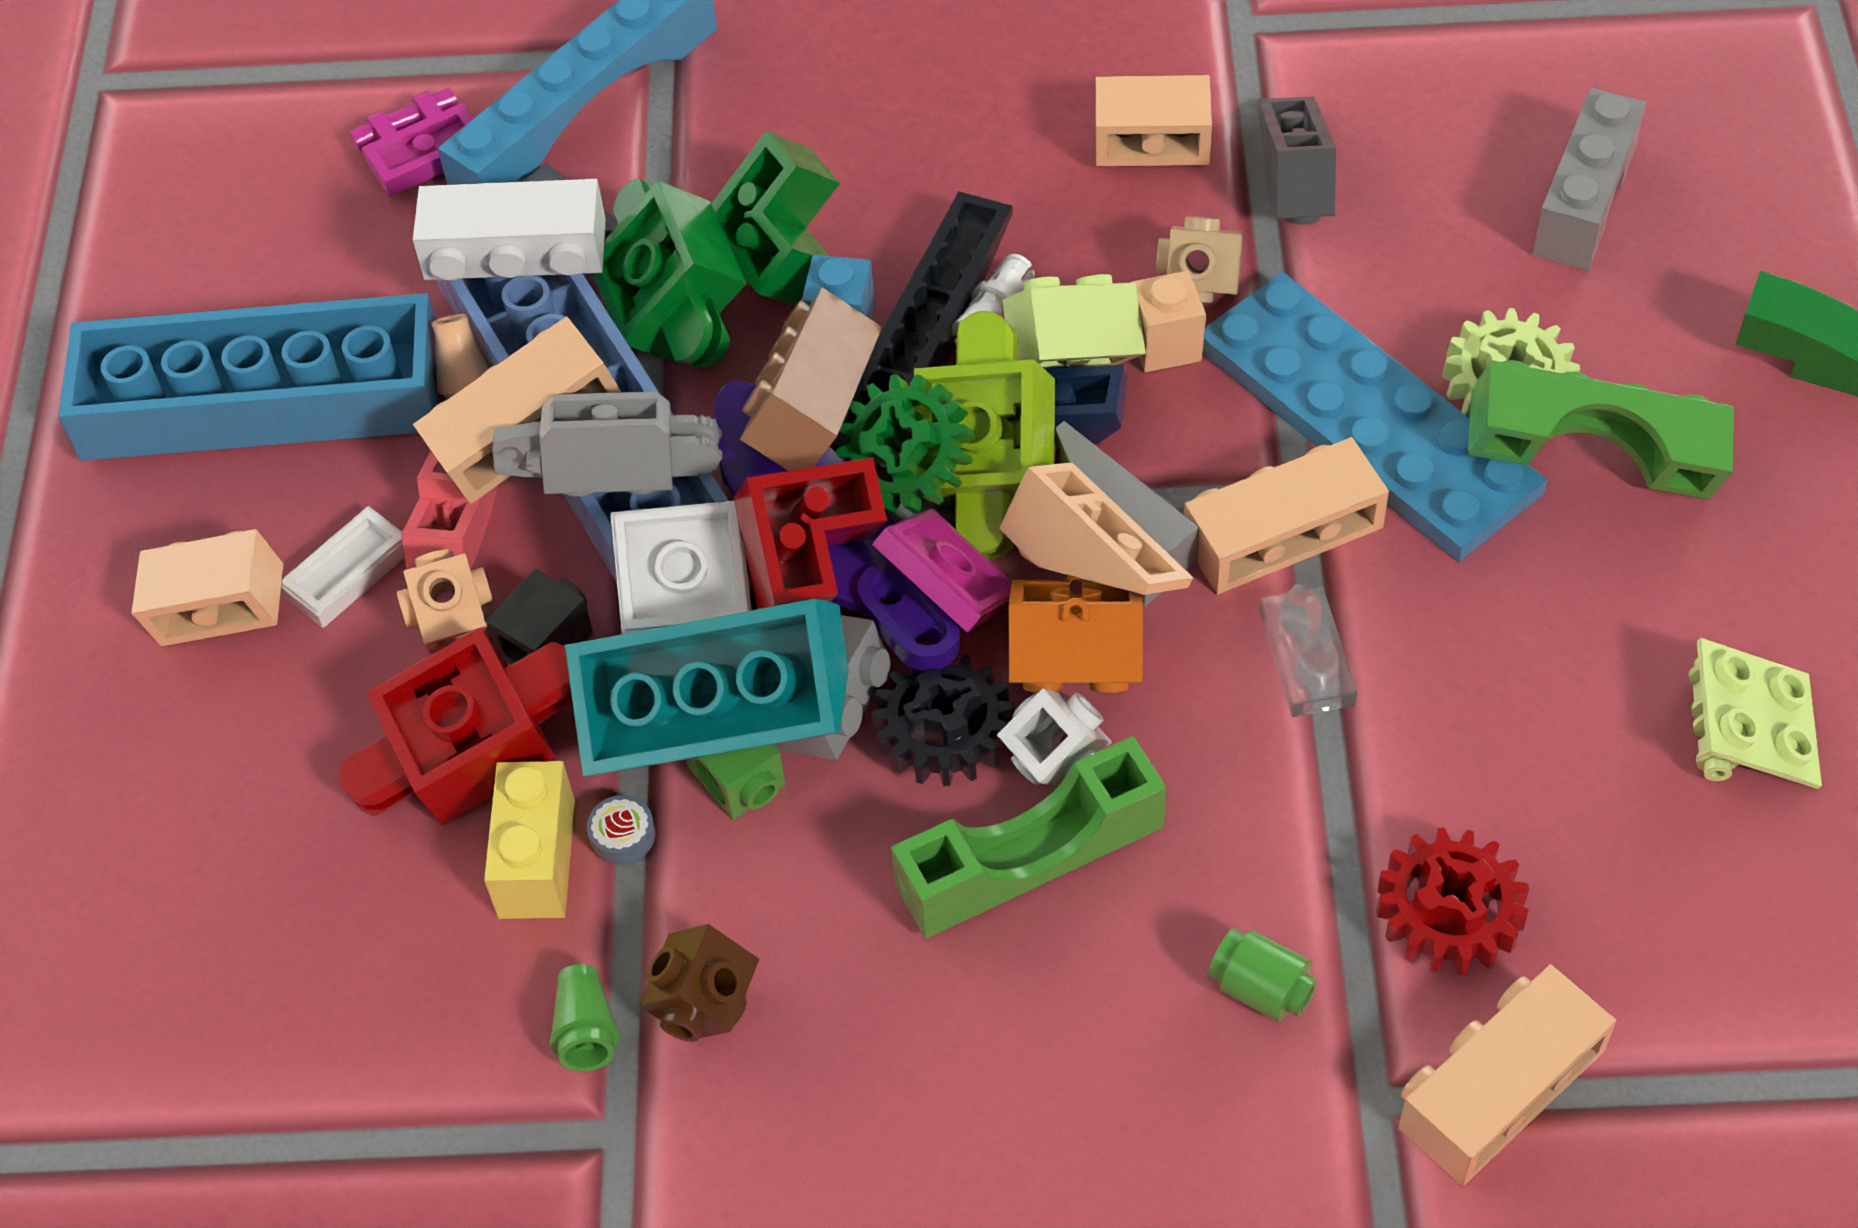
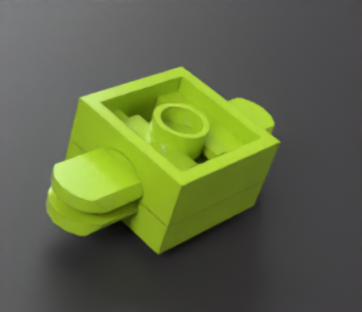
[914,311,1055,561]

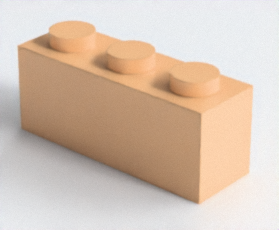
[413,316,622,504]
[1184,437,1389,595]
[1398,964,1617,1187]

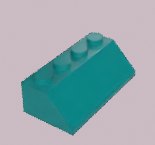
[565,599,849,777]

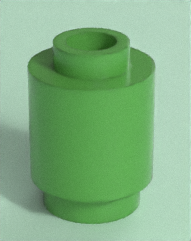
[1208,928,1318,1023]

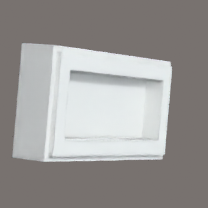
[281,506,405,628]

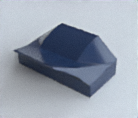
[1045,365,1128,446]

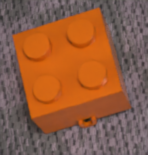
[1009,575,1143,693]

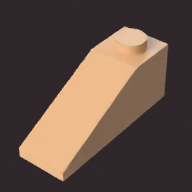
[999,462,1193,595]

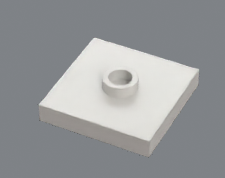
[611,501,751,634]

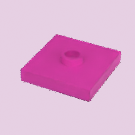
[872,508,1012,633]

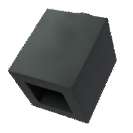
[486,569,593,665]

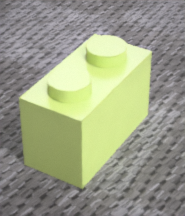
[1002,274,1146,369]

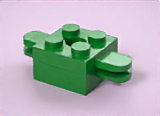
[593,179,747,370]

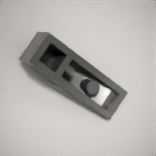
[1258,96,1336,225]

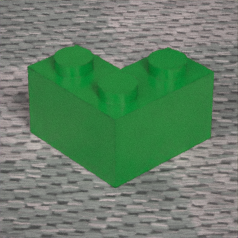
[711,130,840,306]

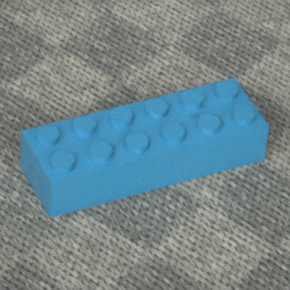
[58,293,440,461]

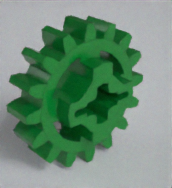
[836,374,975,514]

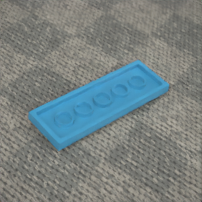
[1202,271,1548,563]

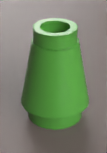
[550,964,620,1072]

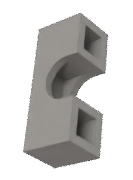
[1532,87,1647,271]

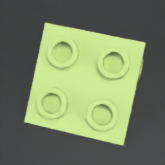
[1688,638,1822,789]

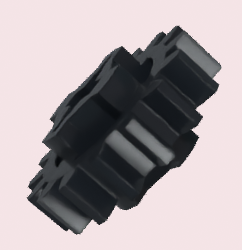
[872,655,1014,786]

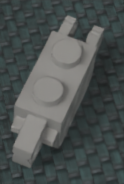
[492,392,722,497]

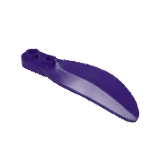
[714,381,960,671]

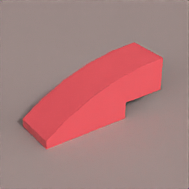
[401,451,498,570]

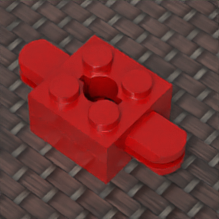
[339,627,573,825]

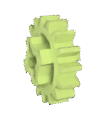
[1442,308,1580,417]

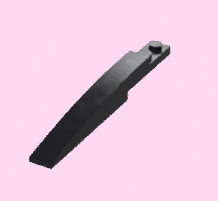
[749,191,1013,610]

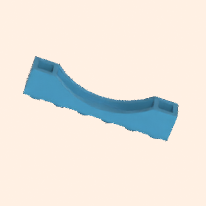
[437,0,717,185]

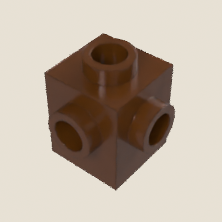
[639,924,759,1042]

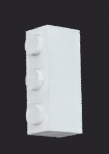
[413,179,606,280]

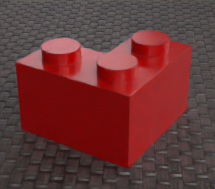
[733,458,887,609]

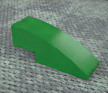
[1735,270,1858,397]

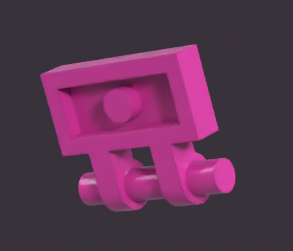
[349,87,474,197]

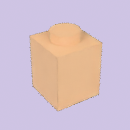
[1131,270,1206,373]

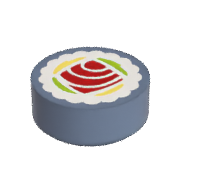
[587,795,656,864]

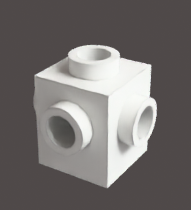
[997,688,1112,786]

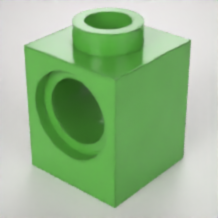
[686,745,786,820]

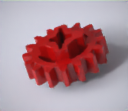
[1376,827,1529,975]

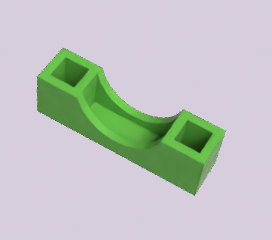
[1468,360,1734,500]
[891,736,1166,939]

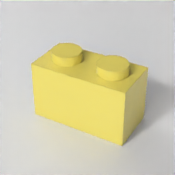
[484,761,575,919]

